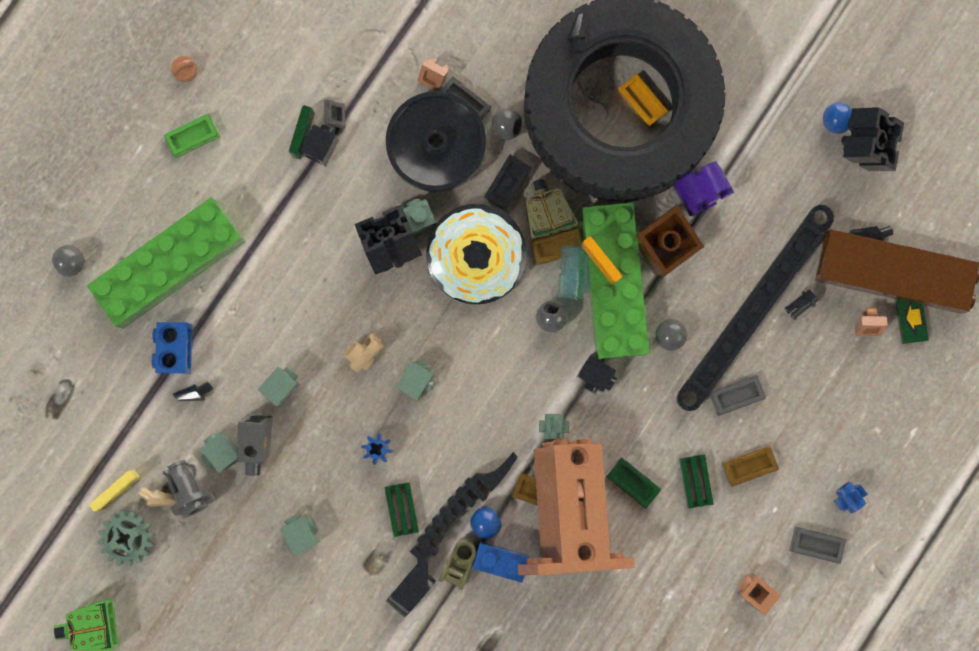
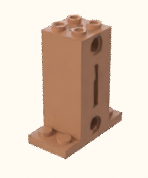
[518,439,635,575]

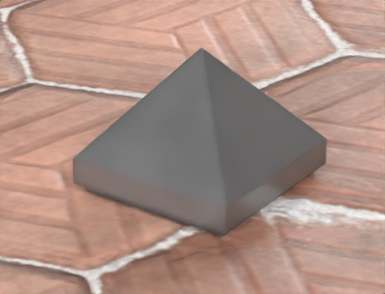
[323,100,345,129]

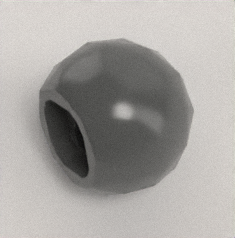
[492,109,522,140]
[52,245,85,277]
[536,301,568,332]
[655,319,687,351]

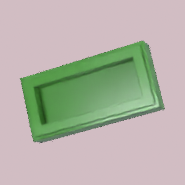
[164,114,220,158]

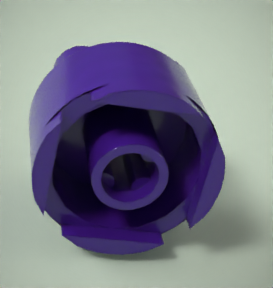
[674,161,735,217]

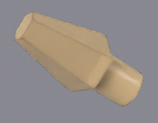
[138,487,177,507]

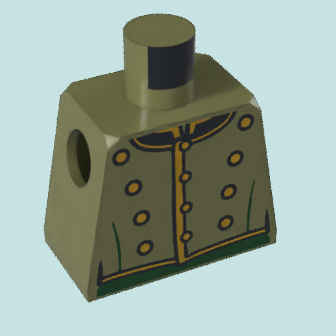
[525,178,578,241]

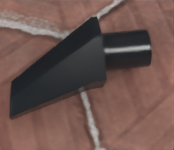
[567,13,586,54]
[850,226,893,241]
[173,381,214,401]

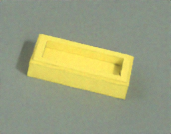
[89,470,140,512]

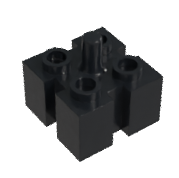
[841,107,904,171]
[354,205,422,275]

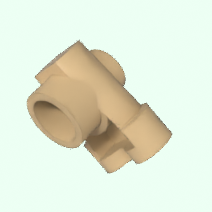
[344,332,384,373]

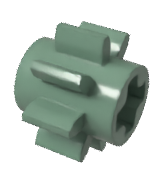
[539,414,569,440]

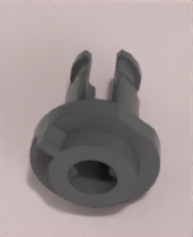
[163,460,214,518]

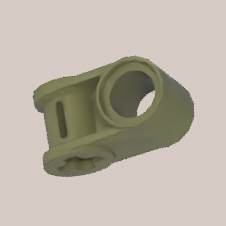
[439,538,476,591]

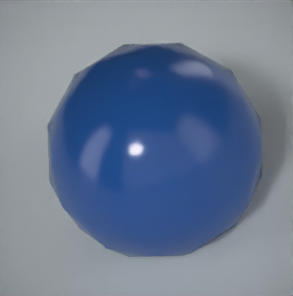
[823,102,852,134]
[470,507,502,539]

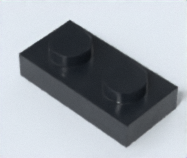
[484,154,531,211]

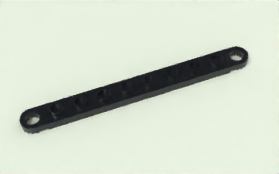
[676,205,834,411]

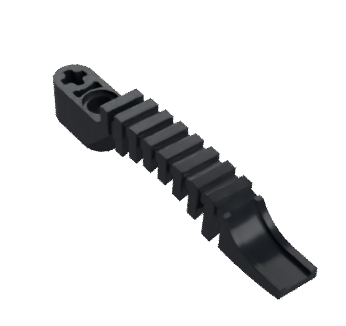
[386,452,518,618]

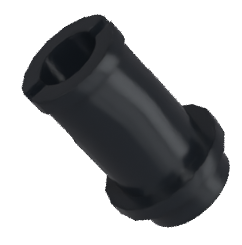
[784,289,818,320]

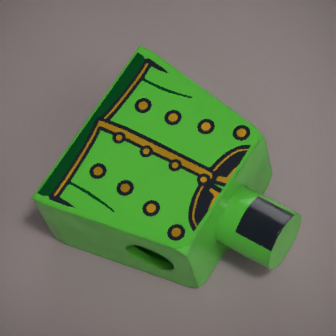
[54,598,119,651]

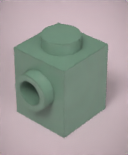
[403,199,436,237]
[395,360,435,400]
[258,367,300,407]
[200,432,238,473]
[280,514,320,556]

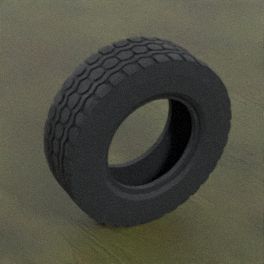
[524,0,726,202]

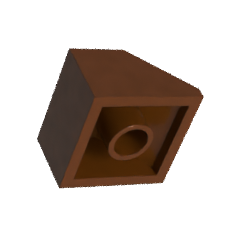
[636,205,704,276]

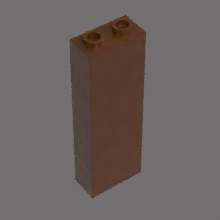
[815,229,979,314]

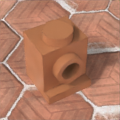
[737,574,781,615]

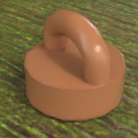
[171,56,198,82]

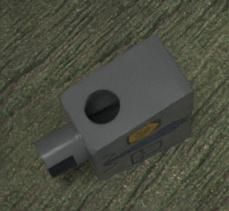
[237,414,273,476]

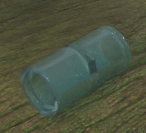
[558,245,586,299]

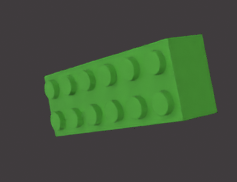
[86,197,246,329]
[581,203,650,360]

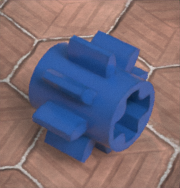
[361,433,393,465]
[834,482,868,514]

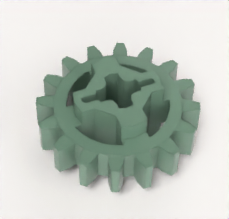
[97,510,156,567]

